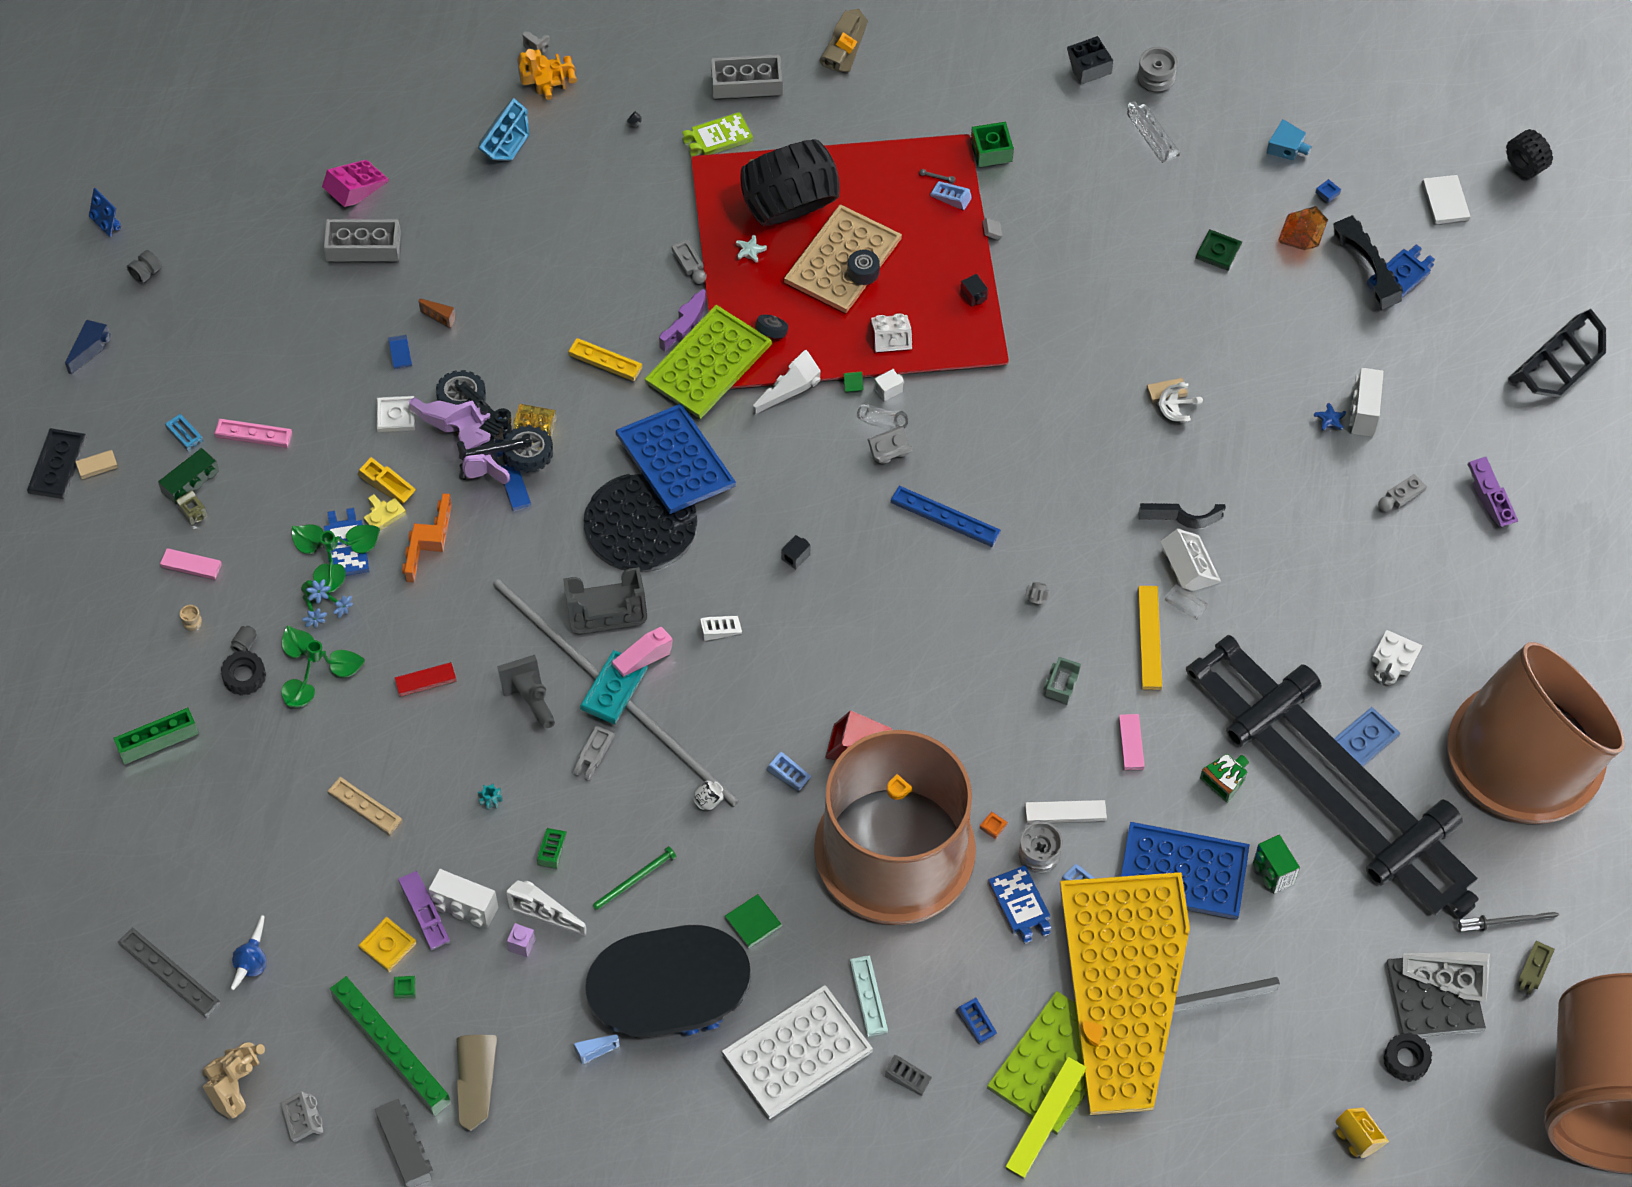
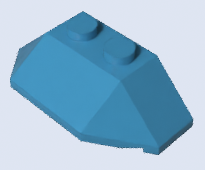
[478,98,529,161]

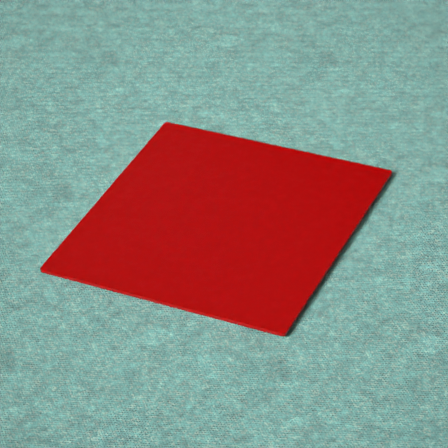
[691,134,1009,389]

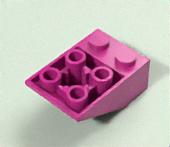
[322,160,389,207]

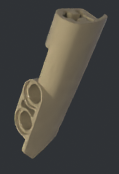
[819,9,868,72]
[456,1035,497,1131]

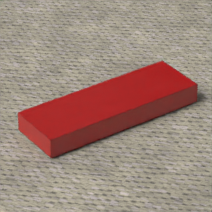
[394,662,457,697]

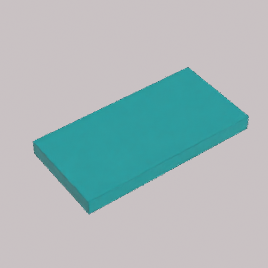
[580,650,649,724]

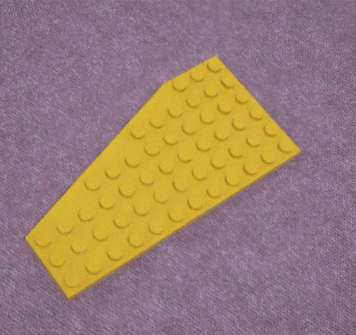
[1060,872,1190,1115]

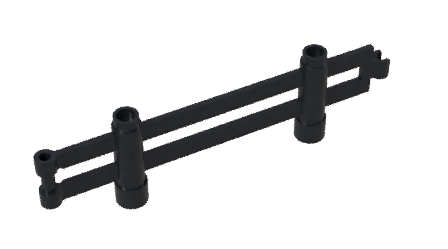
[1186,635,1479,919]

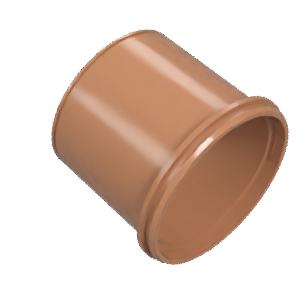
[814,730,976,925]
[1544,973,1632,1174]

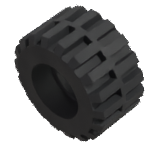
[1506,129,1553,178]

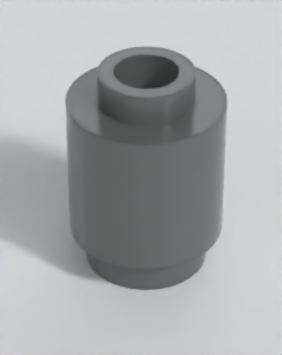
[230,626,258,652]

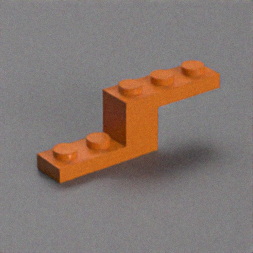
[402,493,452,583]

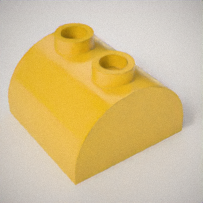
[1335,1107,1389,1158]

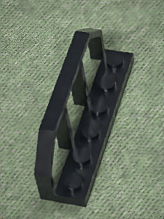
[1508,308,1606,397]

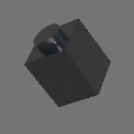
[960,274,988,307]
[781,535,811,570]

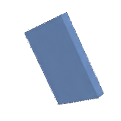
[1334,707,1400,766]

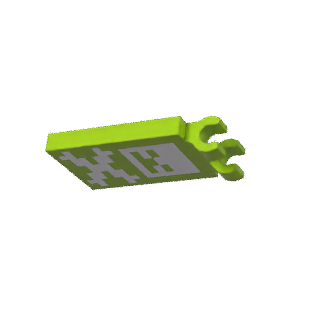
[682,112,753,157]

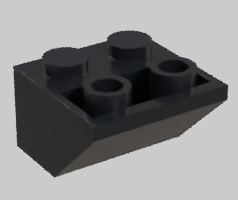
[1067,36,1114,84]

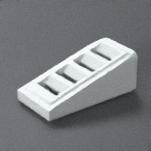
[700,616,742,641]

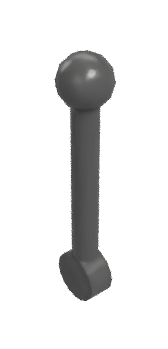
[919,169,955,184]

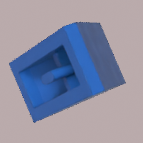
[388,335,412,369]

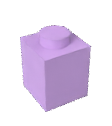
[507,923,536,958]

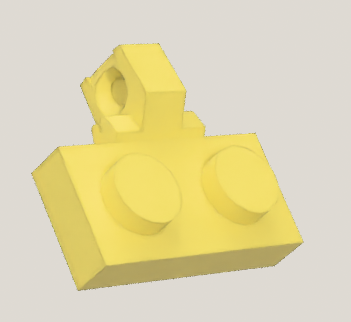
[364,494,406,531]

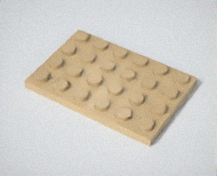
[784,205,902,313]

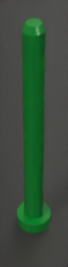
[593,846,677,910]

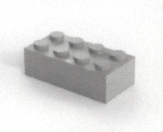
[711,55,783,99]
[324,219,401,261]

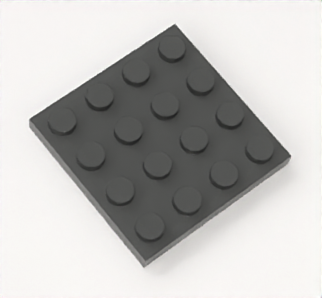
[1386,958,1486,1037]

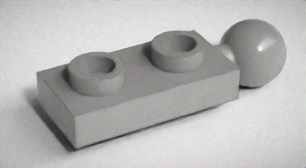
[672,239,707,284]
[1378,474,1427,512]

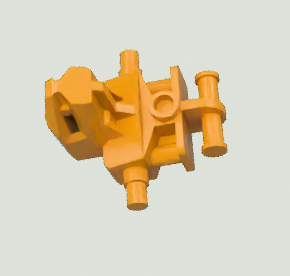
[517,49,577,100]

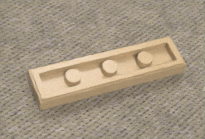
[327,777,403,836]

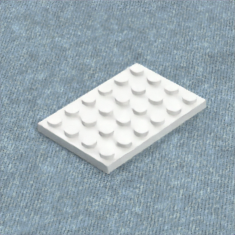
[722,985,873,1119]

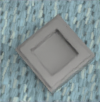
[983,218,1003,240]

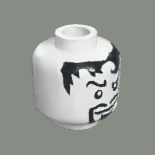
[694,780,723,810]

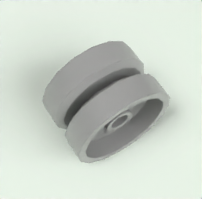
[1137,47,1178,92]

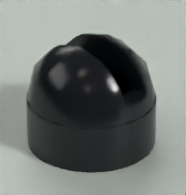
[627,111,642,127]

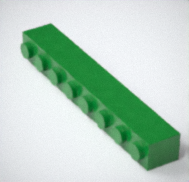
[330,976,451,1116]

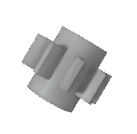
[1025,582,1050,604]

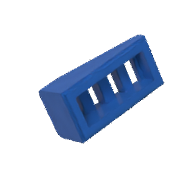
[956,997,997,1044]

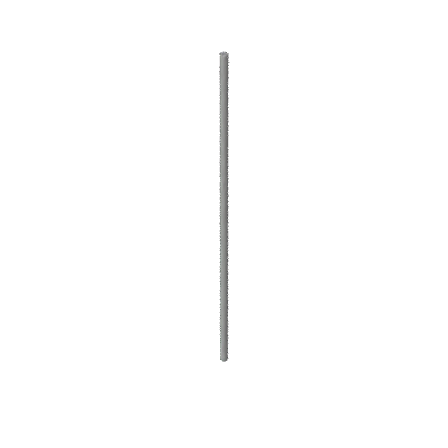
[493,580,739,806]

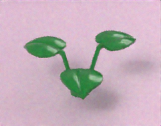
[292,524,380,593]
[281,625,365,707]

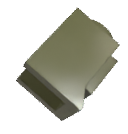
[176,490,208,525]

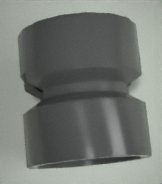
[127,250,162,284]

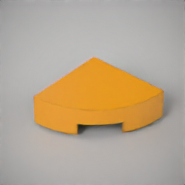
[1082,1020,1104,1047]

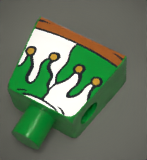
[1200,754,1249,803]

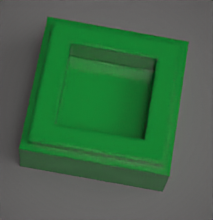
[843,372,864,392]
[394,976,416,999]

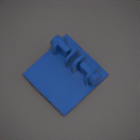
[89,188,121,237]

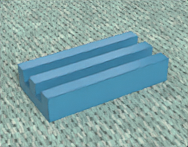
[165,414,203,451]

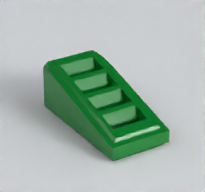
[537,828,567,869]

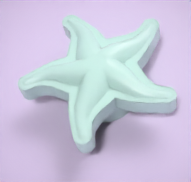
[736,235,767,262]

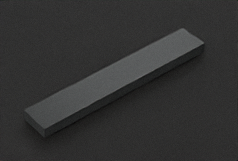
[118,927,221,1018]
[1173,977,1280,1012]

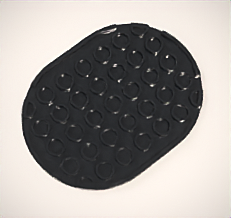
[585,925,751,1037]

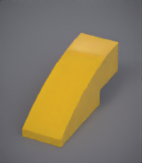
[357,457,416,504]

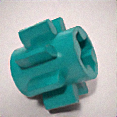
[478,783,503,810]

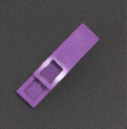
[659,289,706,351]
[1467,457,1518,528]
[398,871,450,950]

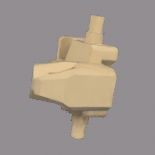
[202,1042,265,1119]

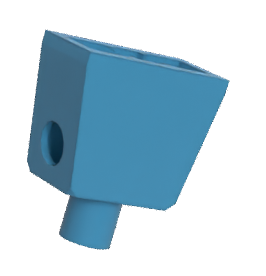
[1266,119,1312,160]

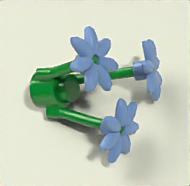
[301,579,353,628]

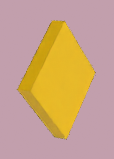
[358,917,417,972]

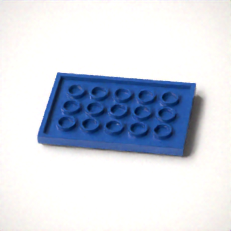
[616,404,736,514]
[1121,822,1250,920]

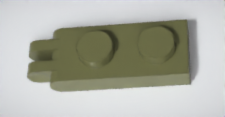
[1518,940,1555,995]

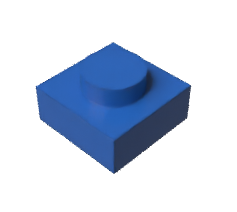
[1315,179,1341,203]

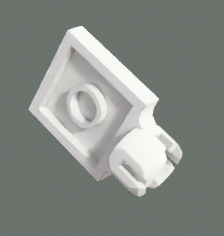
[1372,630,1423,685]

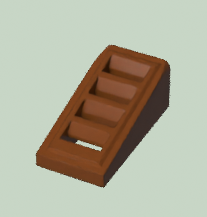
[418,299,456,328]

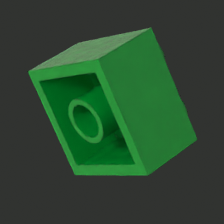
[971,121,1014,167]

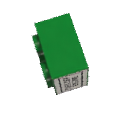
[1253,834,1300,894]

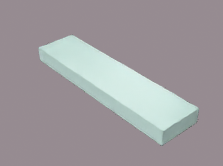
[850,955,888,1037]

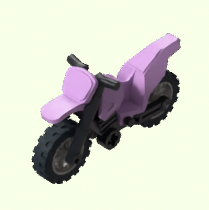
[409,370,553,484]

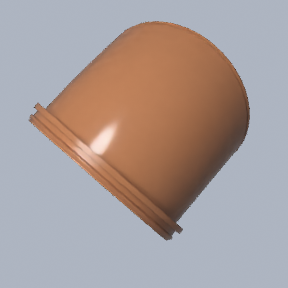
[1447,642,1625,824]

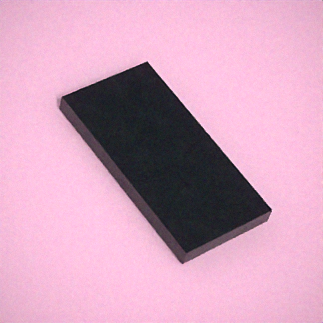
[27,428,87,499]

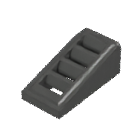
[885,1055,932,1096]

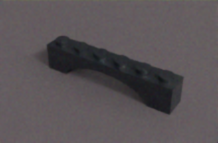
[1333,215,1403,310]

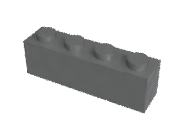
[375,1099,433,1187]

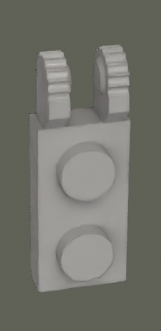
[574,726,614,780]

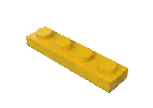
[568,338,642,381]

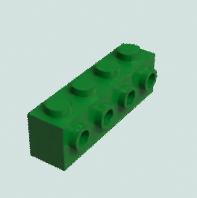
[113,707,199,765]

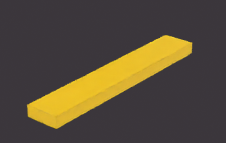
[1138,586,1162,690]

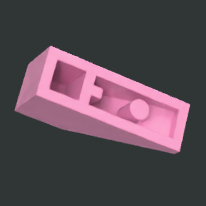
[612,626,673,677]

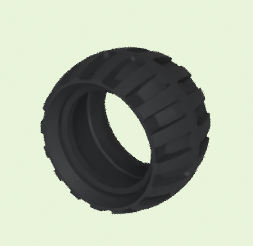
[740,139,840,226]

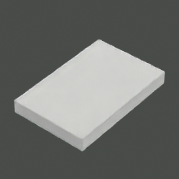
[1422,175,1471,224]

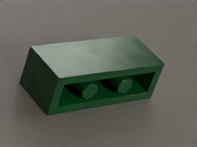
[158,448,219,505]

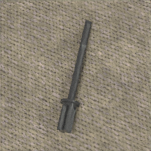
[1458,912,1559,932]

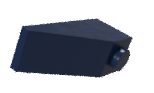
[65,320,111,374]

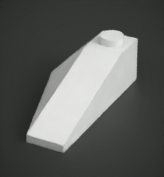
[753,350,821,414]
[507,880,586,936]
[1403,952,1490,1001]

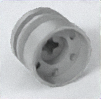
[1018,821,1063,873]

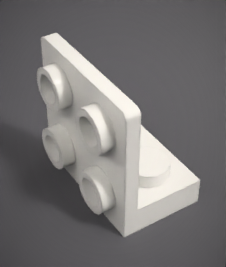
[871,314,912,352]

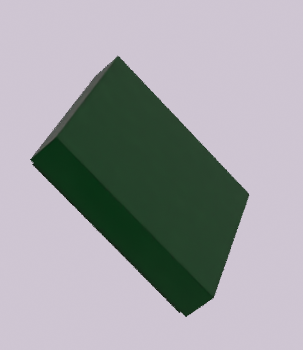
[1195,229,1243,271]

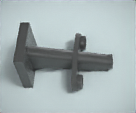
[497,655,555,728]

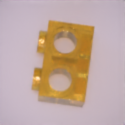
[514,404,557,438]

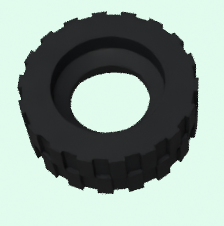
[221,650,266,696]
[1383,1032,1432,1082]

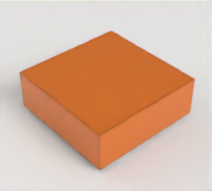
[979,811,1008,839]

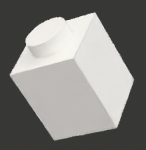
[874,369,904,402]

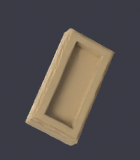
[1147,378,1188,403]
[76,450,118,479]

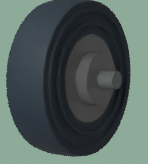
[755,314,788,338]

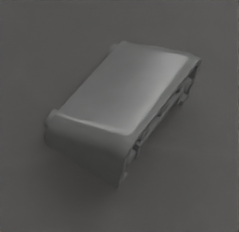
[563,567,647,634]

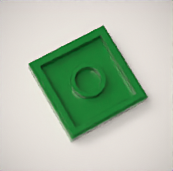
[725,894,782,949]

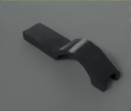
[1138,503,1226,529]

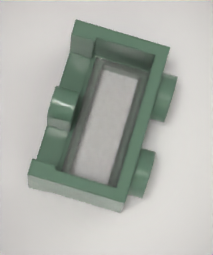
[1043,657,1081,705]

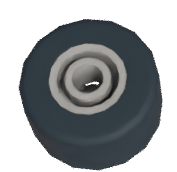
[847,250,880,285]

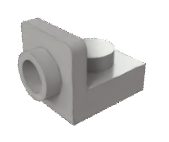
[522,31,550,54]

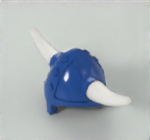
[230,915,267,990]

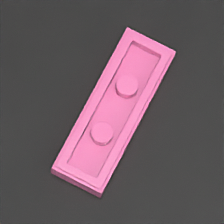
[160,548,222,580]
[1119,714,1145,770]

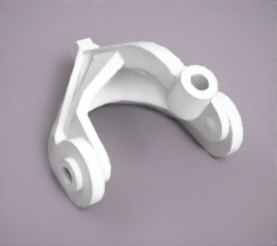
[1157,382,1203,422]

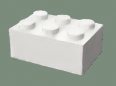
[1349,368,1384,437]
[429,869,498,928]

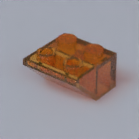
[1278,206,1328,250]

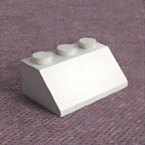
[1160,529,1221,591]

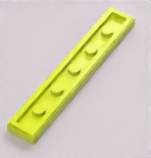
[1006,1057,1087,1179]

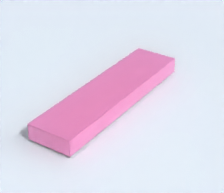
[214,419,292,448]

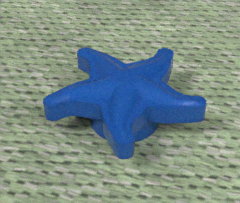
[1314,403,1346,431]

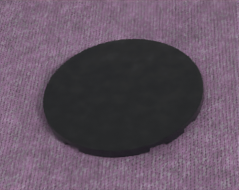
[584,473,697,572]

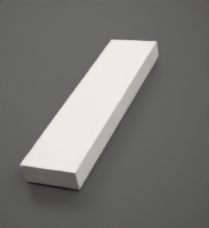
[1025,800,1107,824]

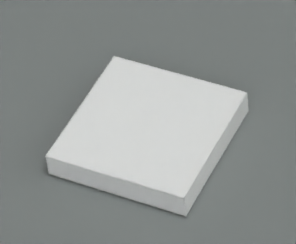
[377,396,415,432]

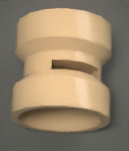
[180,605,202,631]

